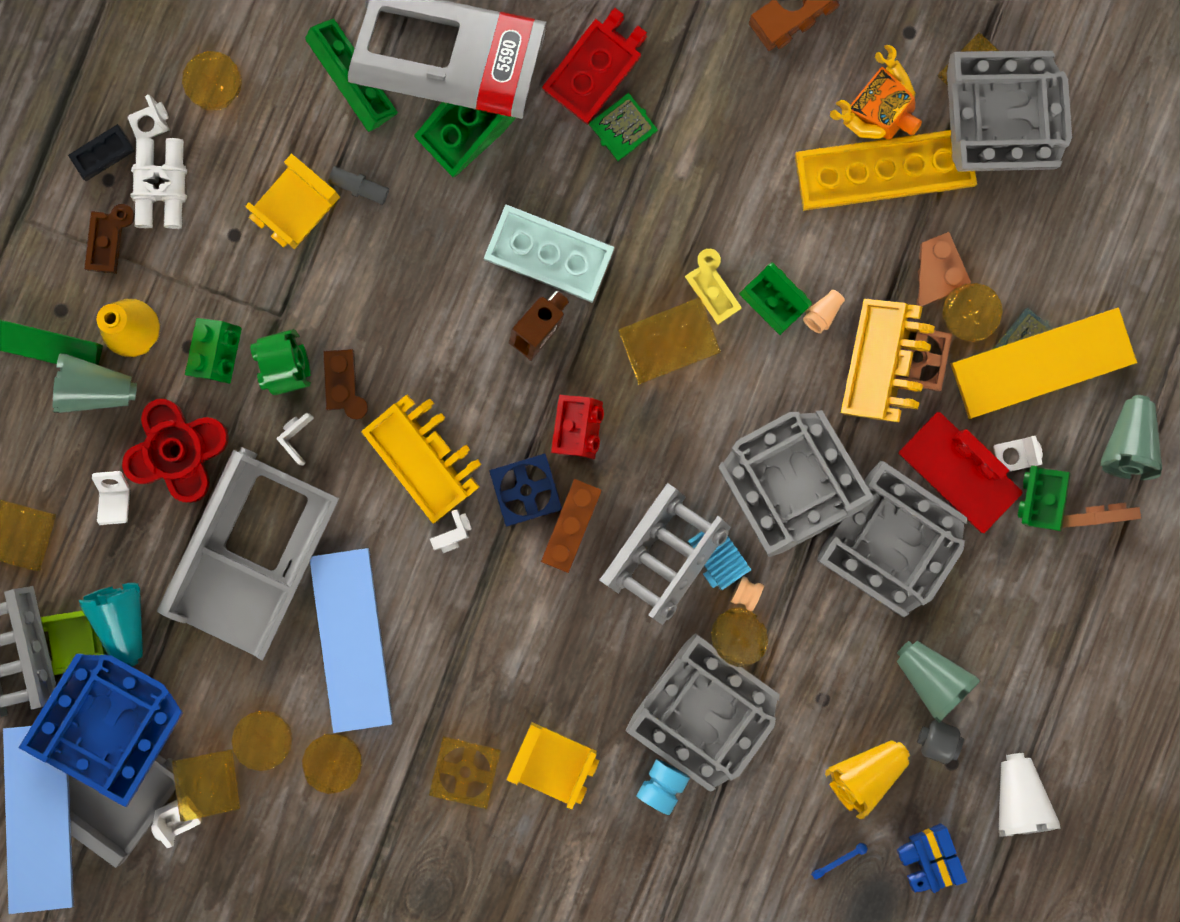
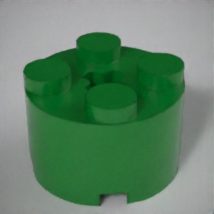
[250,329,311,395]

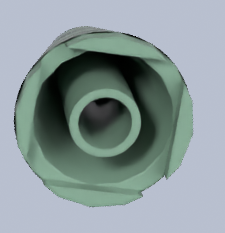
[53,353,137,413]
[1100,395,1162,480]
[897,641,980,723]

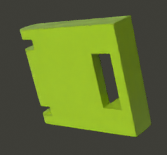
[41,610,105,675]

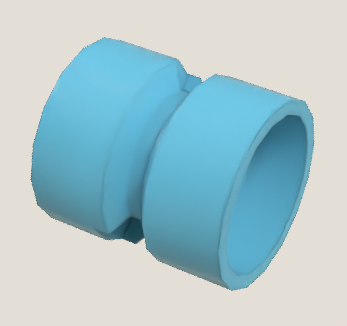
[636,759,690,815]

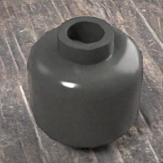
[917,720,964,764]

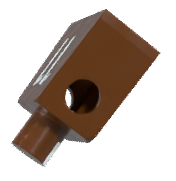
[509,291,569,361]

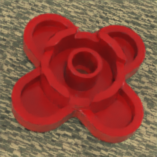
[122,399,229,503]

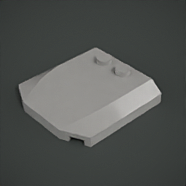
[947,51,1072,172]
[718,410,874,557]
[817,461,967,617]
[626,633,780,792]

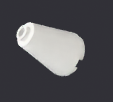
[999,753,1060,837]

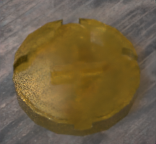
[182,51,242,111]
[942,282,1003,342]
[711,608,769,667]
[232,710,293,771]
[302,733,362,794]

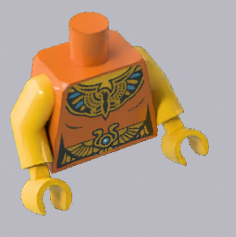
[830,45,922,139]

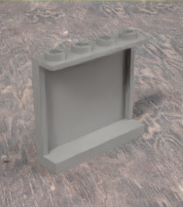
[69,755,187,868]

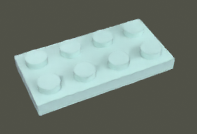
[484,204,614,303]

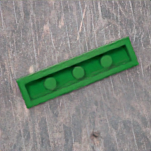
[305,18,398,132]
[0,320,103,365]

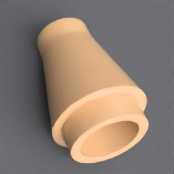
[803,290,845,333]

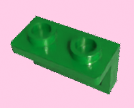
[739,262,812,335]
[185,318,242,384]
[1018,465,1071,531]

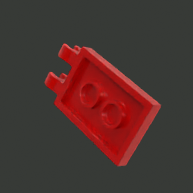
[542,8,647,125]

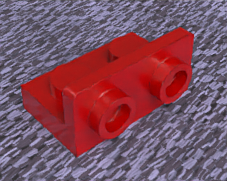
[551,395,604,459]

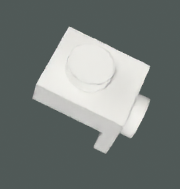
[430,509,472,553]
[151,795,202,848]

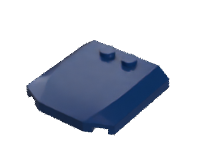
[18,654,183,807]

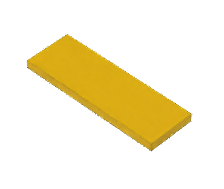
[795,130,977,211]
[950,307,1137,419]

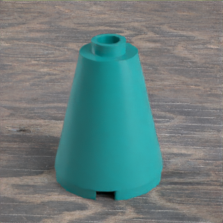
[79,582,143,667]

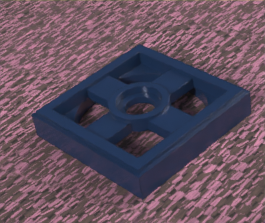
[489,453,562,527]

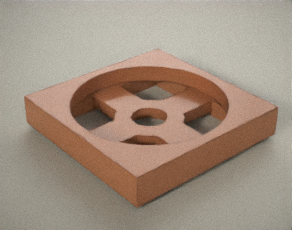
[896,330,952,392]

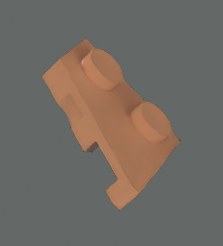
[917,232,972,307]
[1062,503,1141,528]

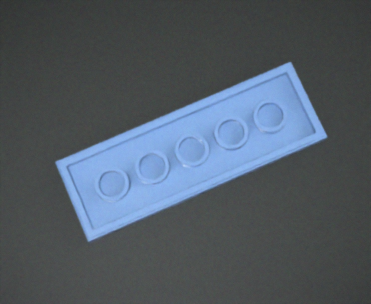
[310,548,393,733]
[3,726,74,914]

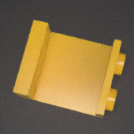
[245,153,340,250]
[506,722,600,809]

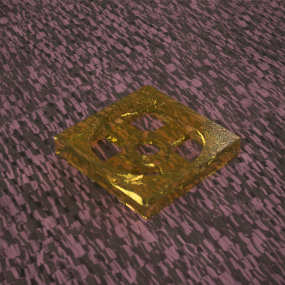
[429,736,501,809]

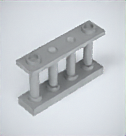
[599,483,731,625]
[0,586,56,717]

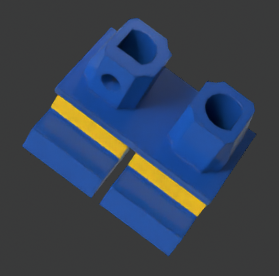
[897,823,968,893]

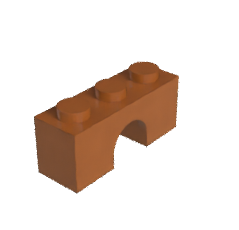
[749,0,840,51]
[541,479,602,573]

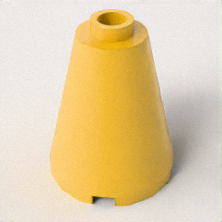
[96,299,160,357]
[825,740,910,819]

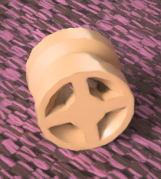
[730,576,764,612]

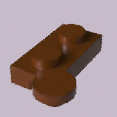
[84,204,135,274]
[323,349,368,420]

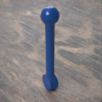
[811,843,868,880]

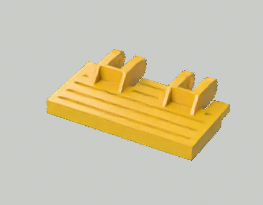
[841,299,935,423]
[361,394,482,524]

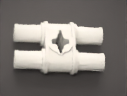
[131,138,187,229]

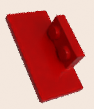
[898,412,1023,533]

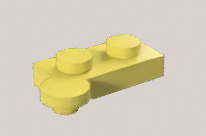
[685,249,742,325]

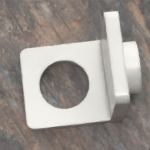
[128,95,170,139]
[276,413,314,466]
[993,436,1043,472]
[92,471,130,525]

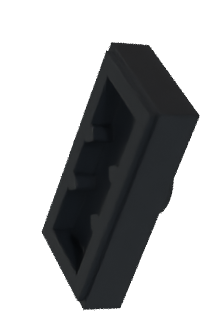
[68,124,135,181]

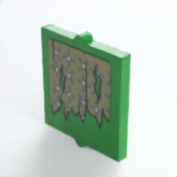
[589,93,658,162]

